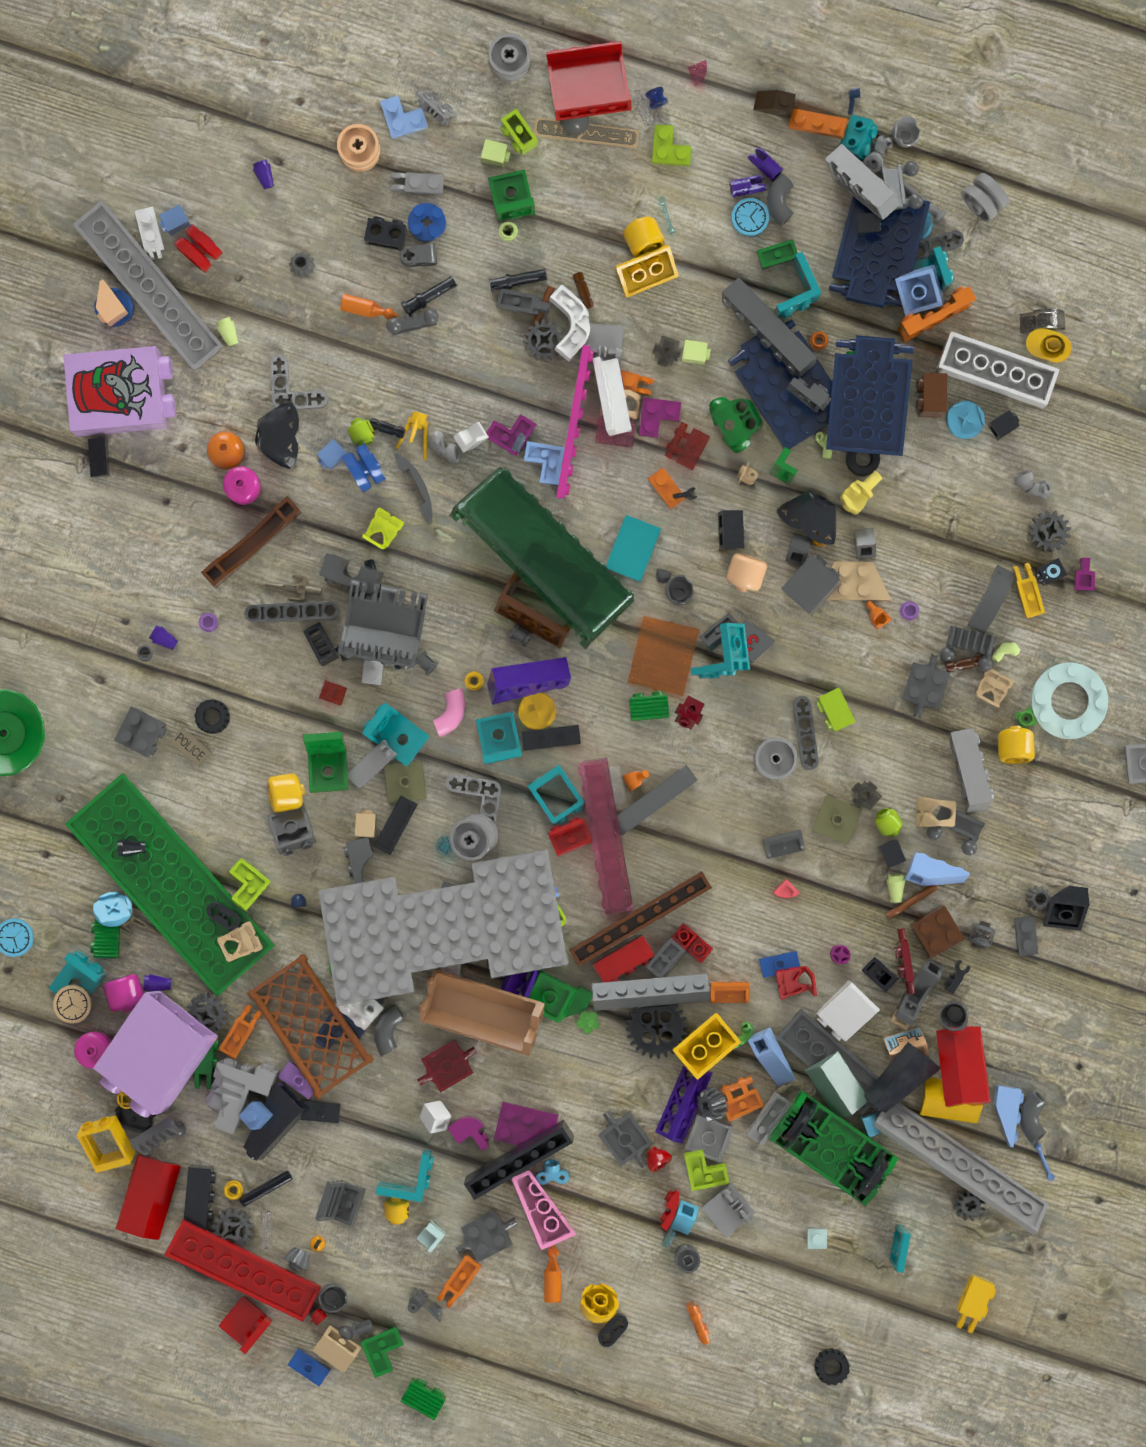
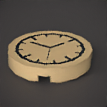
[53,985,93,1024]

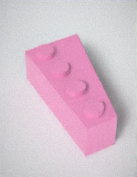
[511,1169,577,1250]

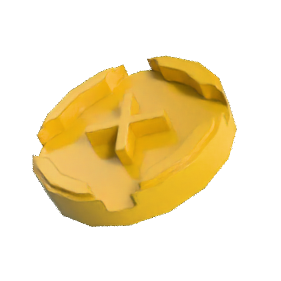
[518,693,556,730]

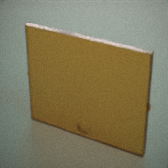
[627,616,699,696]

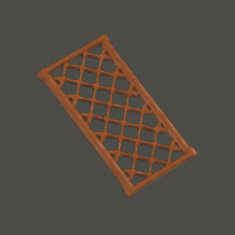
[247,954,374,1099]

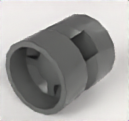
[674,1244,701,1273]

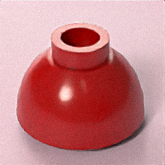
[647,1146,672,1172]

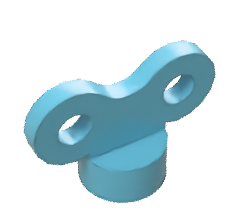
[536,1159,569,1185]

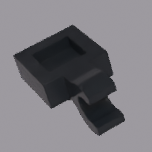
[944,960,970,994]

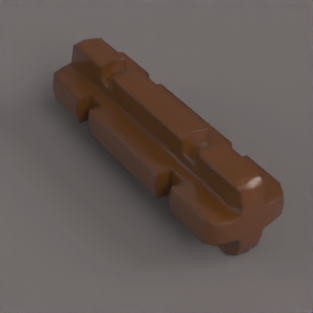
[573,272,594,309]
[945,655,982,673]

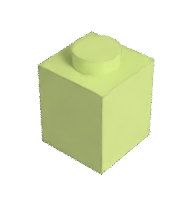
[481,139,511,168]
[682,340,711,365]

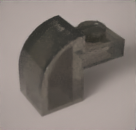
[1019,309,1065,334]

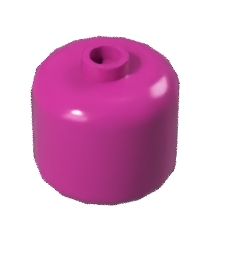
[223,466,262,505]
[103,974,144,1013]
[74,1031,112,1069]

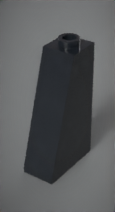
[864,1042,941,1113]
[243,1082,308,1161]

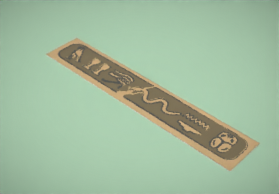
[534,117,639,149]

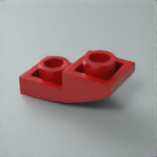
[671,923,714,964]
[659,1188,680,1231]

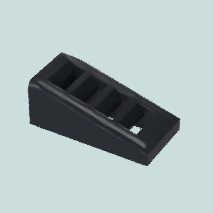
[303,622,339,666]

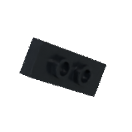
[522,725,581,751]
[373,795,418,855]
[300,1100,341,1123]

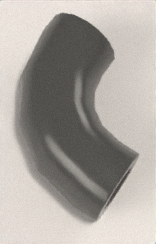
[767,173,794,227]
[374,1004,405,1057]
[1020,1090,1047,1145]

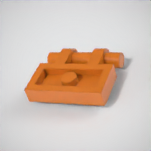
[719,1076,764,1122]
[686,1301,710,1345]

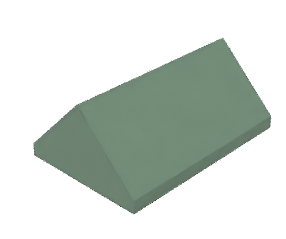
[805,1051,869,1118]

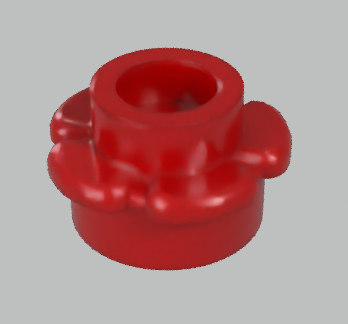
[310,1308,328,1326]

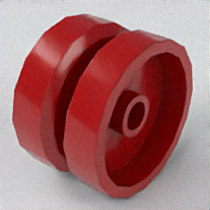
[174,224,223,273]

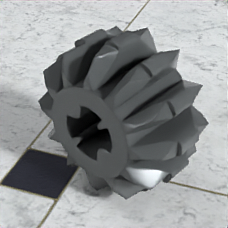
[696,1087,728,1121]
[953,1188,986,1221]

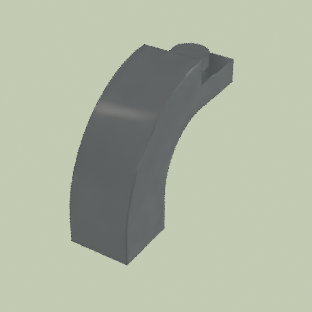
[968,565,1014,634]
[895,958,944,1026]

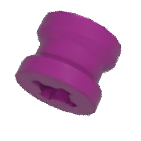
[830,945,850,964]

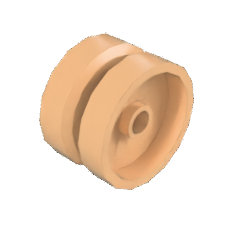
[337,124,380,172]

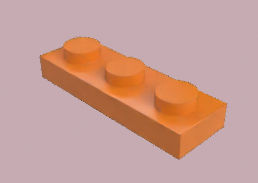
[788,108,849,139]

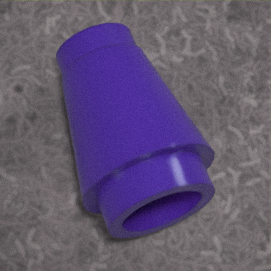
[253,159,274,190]
[149,625,178,651]
[143,974,171,992]

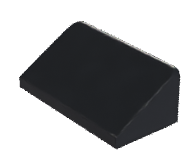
[88,437,110,478]

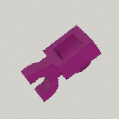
[1074,557,1095,591]

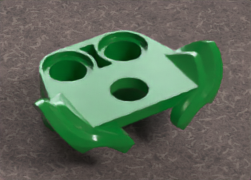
[709,397,763,453]

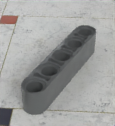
[244,601,340,623]
[611,765,698,835]

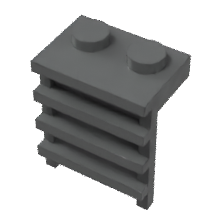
[315,1180,366,1226]

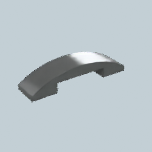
[394,453,432,525]

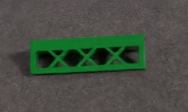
[769,447,798,485]

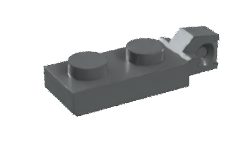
[496,289,551,315]

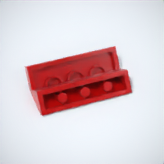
[936,1026,991,1108]
[115,1154,181,1240]

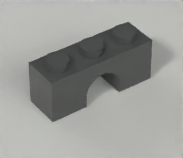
[319,553,384,596]

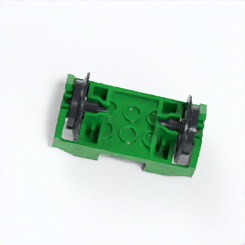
[768,1090,899,1207]

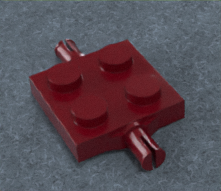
[894,928,915,994]
[417,1039,478,1093]

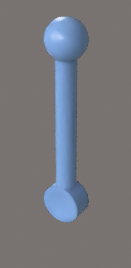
[1034,1143,1055,1181]

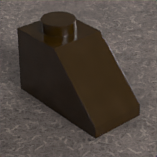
[753,90,796,118]

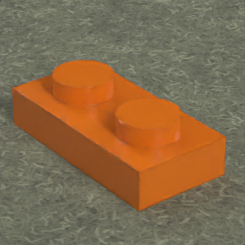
[648,468,686,510]

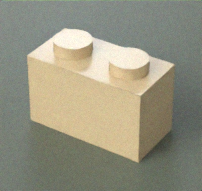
[312,1325,361,1373]

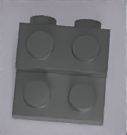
[786,377,831,413]
[114,706,167,758]
[267,803,316,856]

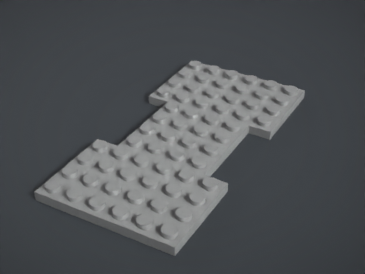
[318,850,568,1006]

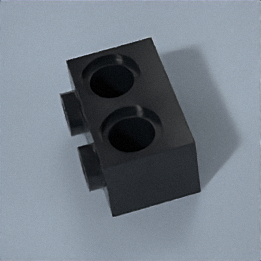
[364,216,407,251]

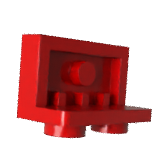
[548,818,593,857]

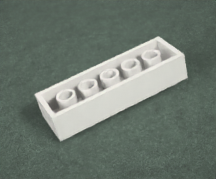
[935,331,1060,409]

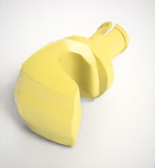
[839,470,883,515]

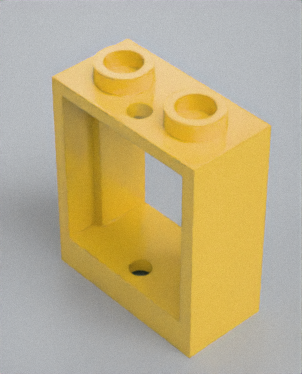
[76,1115,135,1173]

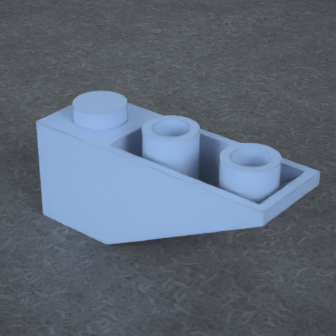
[905,852,970,886]
[748,1027,796,1086]
[993,1085,1024,1147]

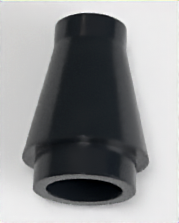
[118,839,145,858]

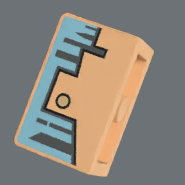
[884,1027,929,1062]

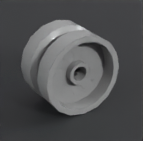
[488,33,531,82]
[961,173,1010,222]
[754,738,797,780]
[450,814,498,861]

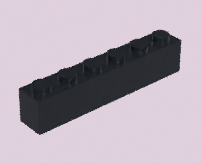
[464,1119,574,1200]

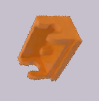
[710,982,750,1003]

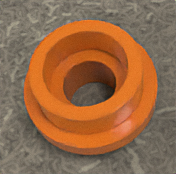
[809,331,829,351]

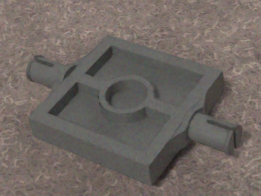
[902,654,950,718]
[598,1110,652,1168]
[456,1210,518,1263]

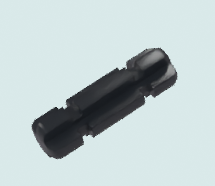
[370,418,406,438]

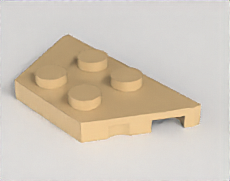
[827,561,890,601]

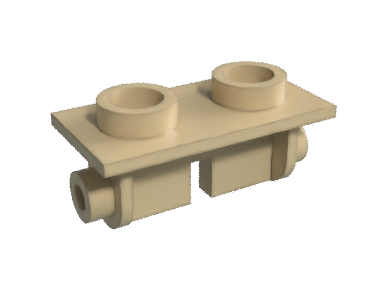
[736,462,758,485]

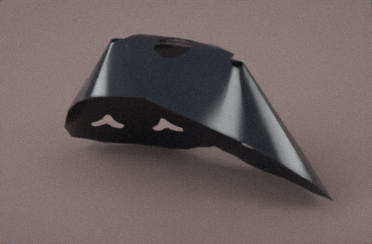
[255,402,299,469]
[777,491,836,545]

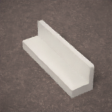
[593,357,632,436]

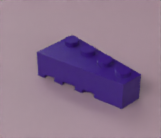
[487,657,571,705]

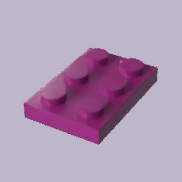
[493,1101,559,1145]

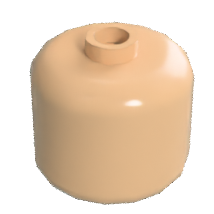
[726,553,767,592]

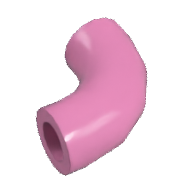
[433,688,466,737]

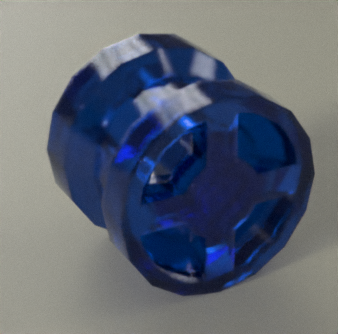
[645,87,668,109]

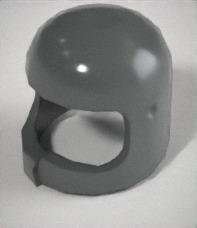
[940,1001,969,1031]

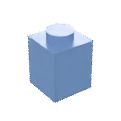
[159,204,190,236]
[317,439,347,471]
[239,1101,273,1130]

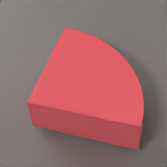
[773,879,800,898]

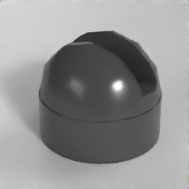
[656,568,672,584]
[137,645,153,662]

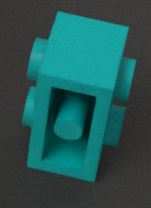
[839,114,878,162]

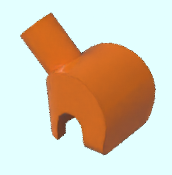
[865,601,892,629]
[622,770,649,792]

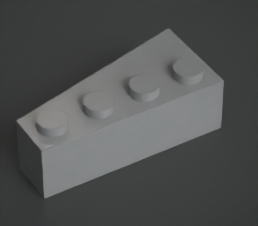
[825,144,900,220]
[949,728,994,815]

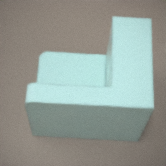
[417,1220,446,1253]

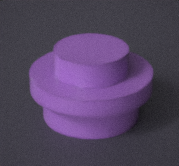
[900,601,919,620]
[199,613,218,632]

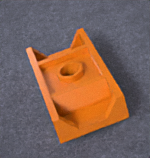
[897,286,977,343]

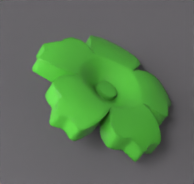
[576,1011,600,1034]

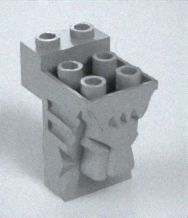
[205,1057,279,1134]

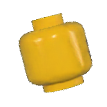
[384,1197,410,1224]

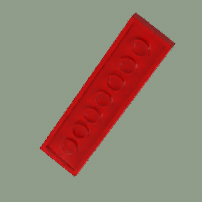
[164,1219,321,1322]

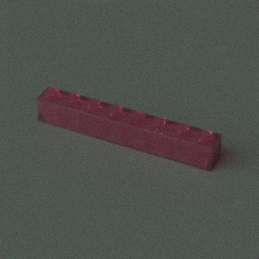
[578,757,633,914]

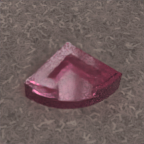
[688,60,707,86]

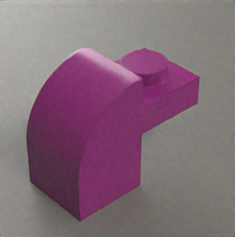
[447,1116,490,1151]

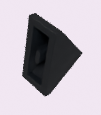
[861,957,899,993]

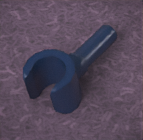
[848,87,860,115]

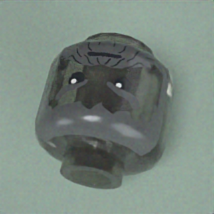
[968,920,995,950]

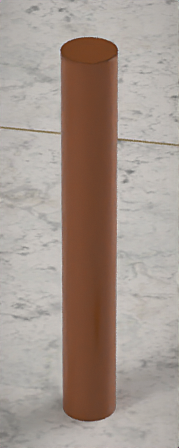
[525,286,555,341]
[885,885,938,920]

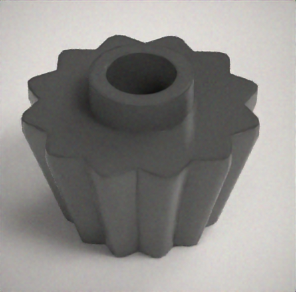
[289,252,315,278]
[1025,885,1051,912]
[283,1247,310,1271]

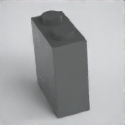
[781,555,842,616]

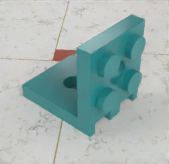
[913,246,954,293]
[774,251,822,320]
[690,623,750,679]
[362,702,431,767]
[475,711,523,765]
[48,951,108,996]
[376,1150,434,1202]

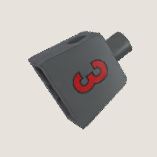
[743,620,775,663]

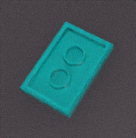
[605,515,661,582]
[889,1224,911,1273]

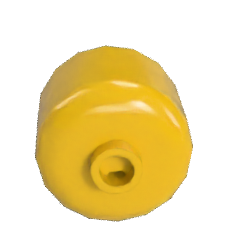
[623,216,665,257]
[998,726,1035,764]
[267,773,305,812]

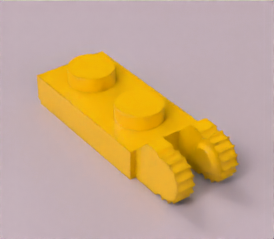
[1013,563,1045,619]

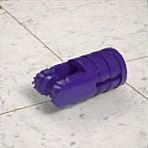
[748,147,784,182]
[729,175,767,198]

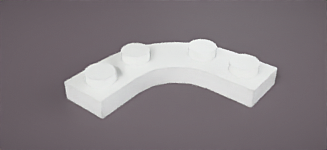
[549,285,590,362]

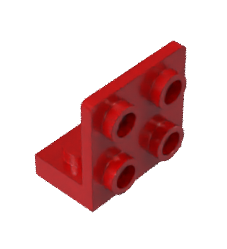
[219,1296,273,1354]

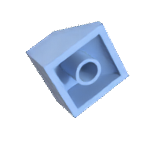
[895,265,945,316]

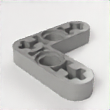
[270,354,328,411]
[446,775,501,824]

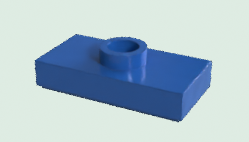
[759,951,800,978]
[288,1348,331,1387]

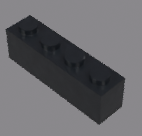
[184,1165,217,1232]

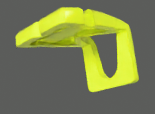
[362,507,404,549]

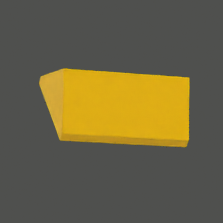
[615,244,679,298]
[672,1012,741,1080]
[920,1077,983,1123]

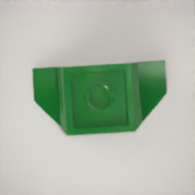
[522,970,593,1023]

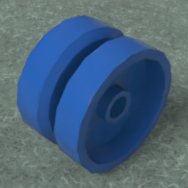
[341,443,386,493]

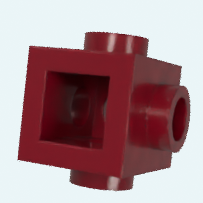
[674,695,705,730]

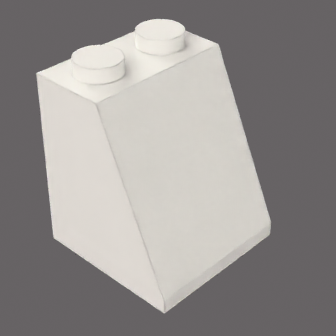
[816,981,880,1042]

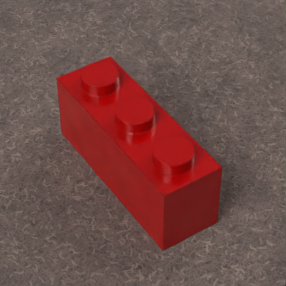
[593,935,655,983]

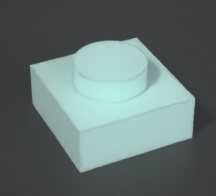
[807,1228,827,1249]

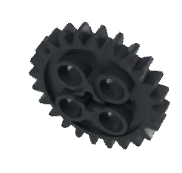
[626,1004,688,1060]

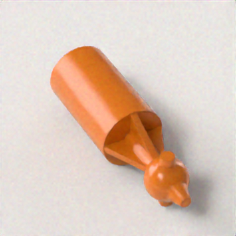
[340,294,398,319]
[544,1244,561,1303]

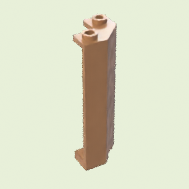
[418,969,545,1056]

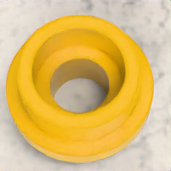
[465,671,484,691]
[224,1180,243,1200]

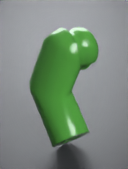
[736,1022,754,1049]

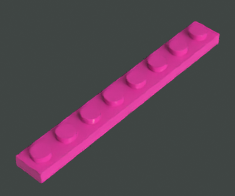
[556,345,594,499]

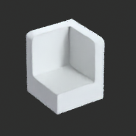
[453,422,489,453]
[420,1101,451,1133]

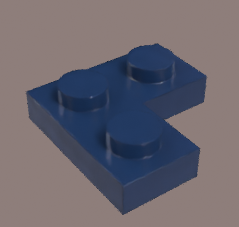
[313,1011,366,1050]

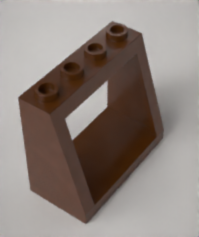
[494,543,598,649]

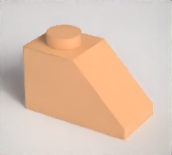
[96,279,129,327]

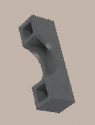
[344,837,374,884]

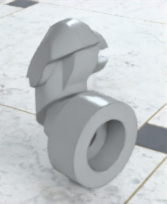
[863,135,893,173]
[428,430,461,463]
[1013,470,1052,498]

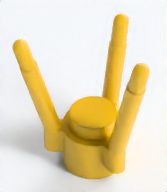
[395,412,429,461]

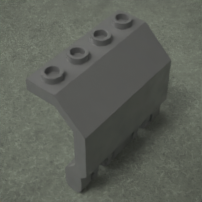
[338,579,428,669]

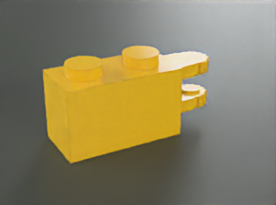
[956,1273,996,1333]

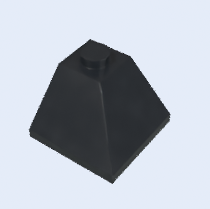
[1043,886,1090,931]

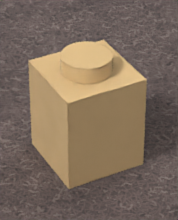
[355,810,377,837]

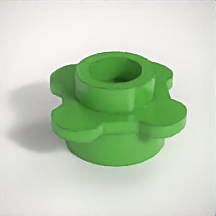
[1015,708,1037,728]

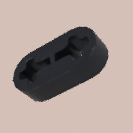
[206,902,241,929]
[598,1313,628,1347]

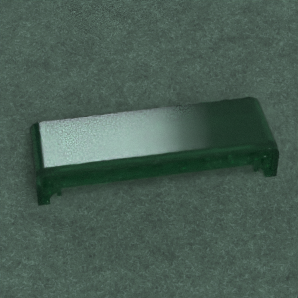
[449,467,635,650]

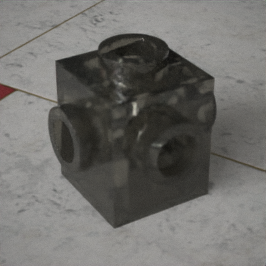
[652,335,681,367]
[850,781,882,811]

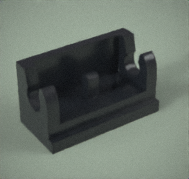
[718,510,744,551]
[115,1105,156,1133]

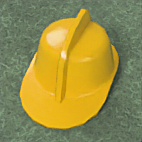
[1026,328,1072,363]

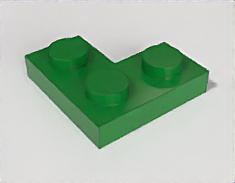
[360,1326,404,1378]

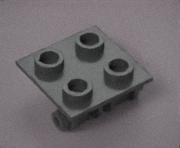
[408,1288,443,1322]

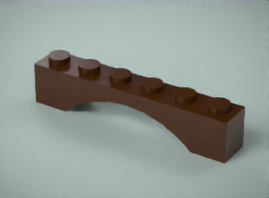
[201,496,302,589]

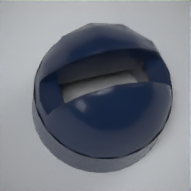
[291,894,306,907]

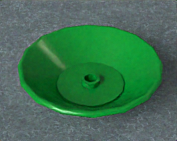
[0,689,45,777]

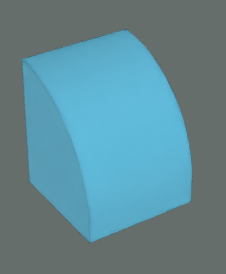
[860,1110,881,1138]
[670,1200,699,1235]

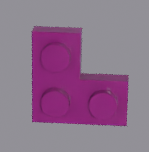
[639,397,681,438]
[486,414,537,457]

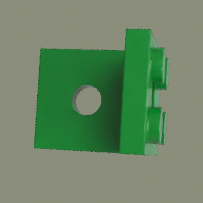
[488,169,535,224]
[303,731,349,793]

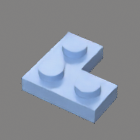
[380,96,428,139]
[524,441,565,486]

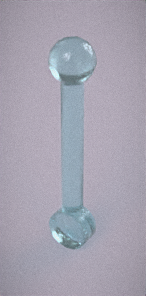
[658,196,675,235]

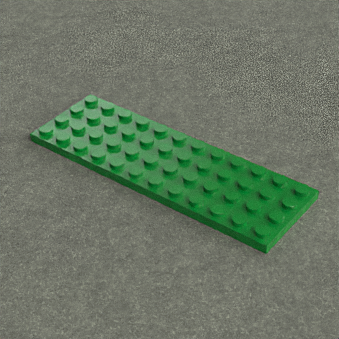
[65,773,276,997]

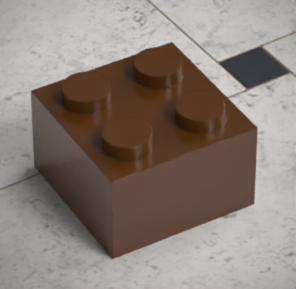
[915,373,948,418]
[909,905,965,958]

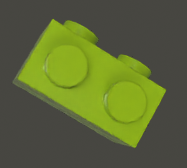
[500,108,538,156]
[816,688,856,733]

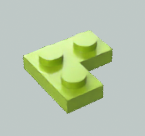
[652,124,691,166]
[228,858,271,912]
[684,1149,730,1191]

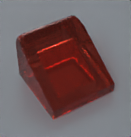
[319,680,347,705]

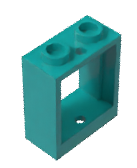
[528,765,585,825]

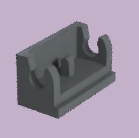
[763,830,805,859]
[646,938,687,978]

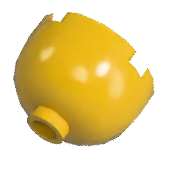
[580,1283,619,1324]

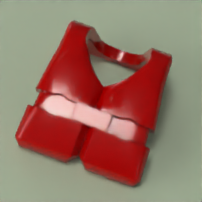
[775,966,817,1000]

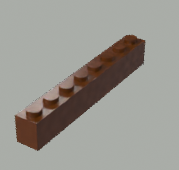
[569,871,712,966]

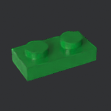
[756,239,798,270]

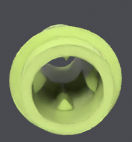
[499,222,518,242]
[216,317,239,347]
[886,874,905,903]

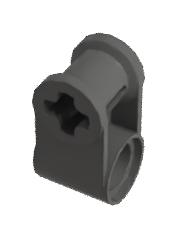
[400,244,438,267]

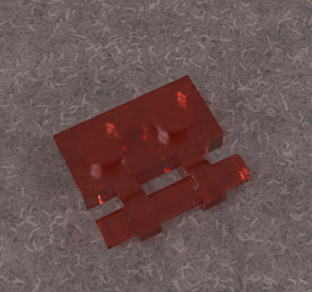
[664,422,710,471]

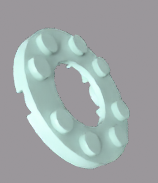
[1030,663,1108,739]

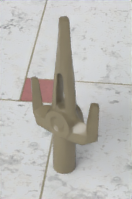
[265,575,322,602]
[120,905,162,936]

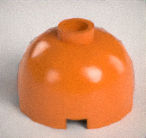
[207,431,246,470]

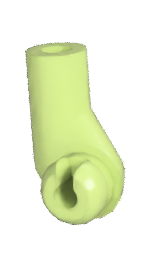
[815,432,832,459]
[991,642,1020,662]

